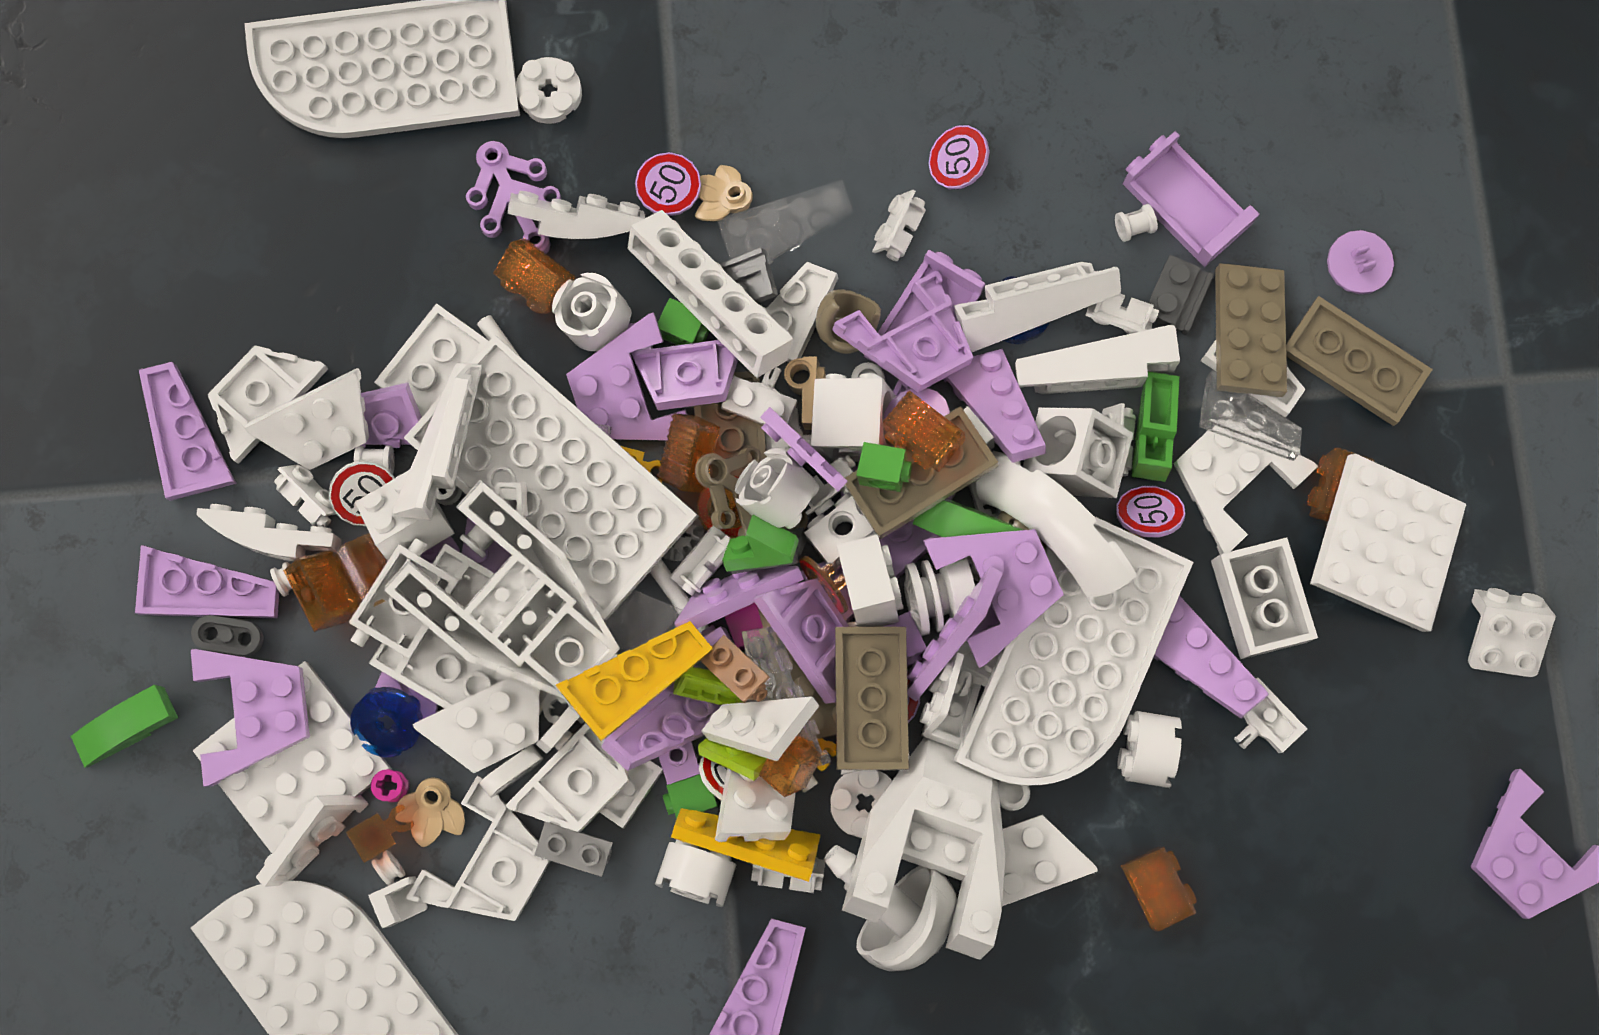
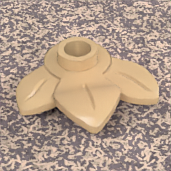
[695,165,753,221]
[395,777,465,847]

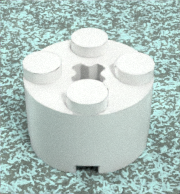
[552,273,632,351]
[735,448,819,529]
[1118,711,1182,788]
[655,839,736,907]

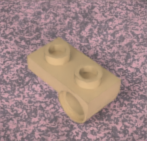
[784,357,826,430]

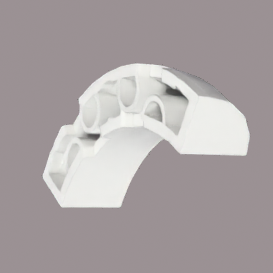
[976,451,1137,597]

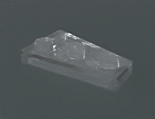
[1199,370,1302,461]
[602,590,683,652]

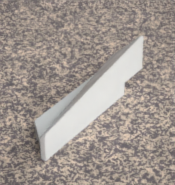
[954,262,1121,352]
[1015,325,1180,394]
[392,362,482,521]

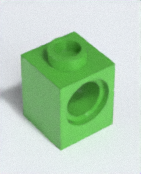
[658,298,710,345]
[856,442,912,492]
[663,775,718,819]

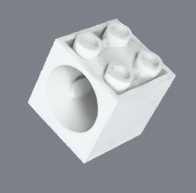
[811,373,896,462]
[1023,408,1133,498]

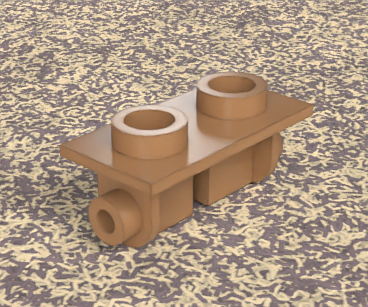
[700,635,770,703]

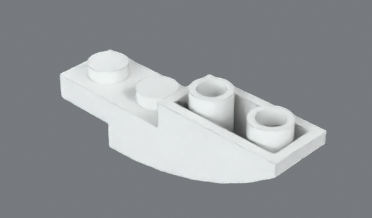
[508,191,645,239]
[197,504,341,563]

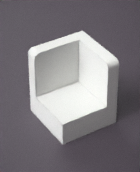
[368,876,428,928]

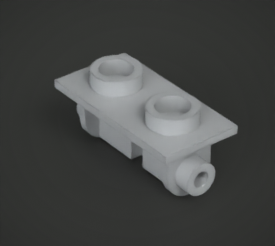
[535,822,613,877]

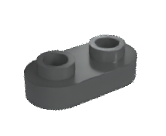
[191,615,264,657]

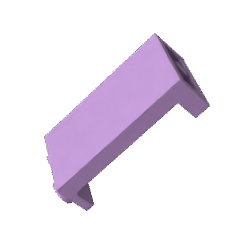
[1123,131,1260,267]
[864,250,985,371]

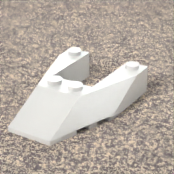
[384,480,620,699]
[842,737,1005,960]

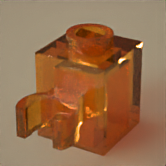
[759,735,822,798]
[346,804,414,863]

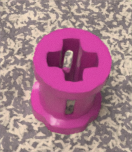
[371,769,410,802]

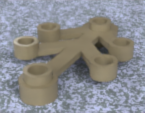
[695,447,808,537]

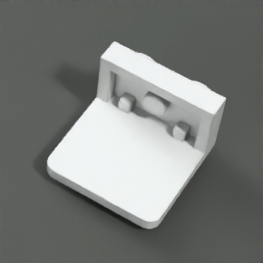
[1468,588,1556,677]
[920,652,981,749]

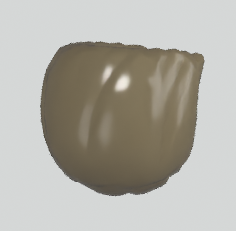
[816,289,881,354]

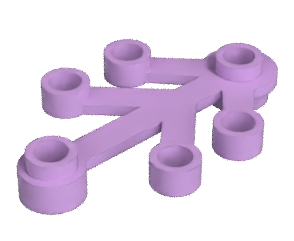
[466,141,561,257]

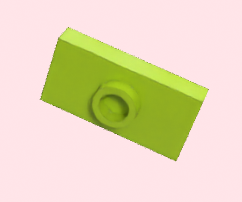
[673,666,744,705]
[698,738,776,781]

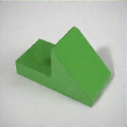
[722,514,799,572]

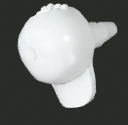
[824,845,957,971]

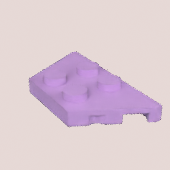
[674,565,804,629]
[753,579,850,704]

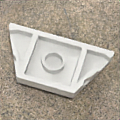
[208,345,328,464]
[244,368,369,470]
[413,677,539,773]
[505,723,630,832]
[715,761,797,842]
[1002,815,1098,906]

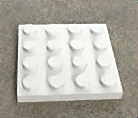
[1310,454,1466,632]
[193,661,392,853]

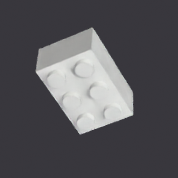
[1211,538,1318,660]

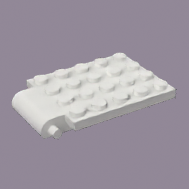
[349,538,552,715]

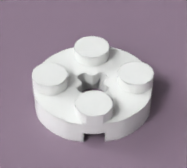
[516,57,582,124]
[830,770,892,838]

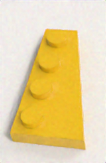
[555,621,713,742]
[671,808,820,882]

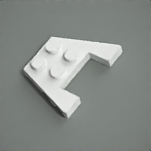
[1174,416,1318,554]
[406,776,551,921]

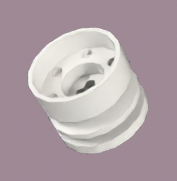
[904,557,975,636]

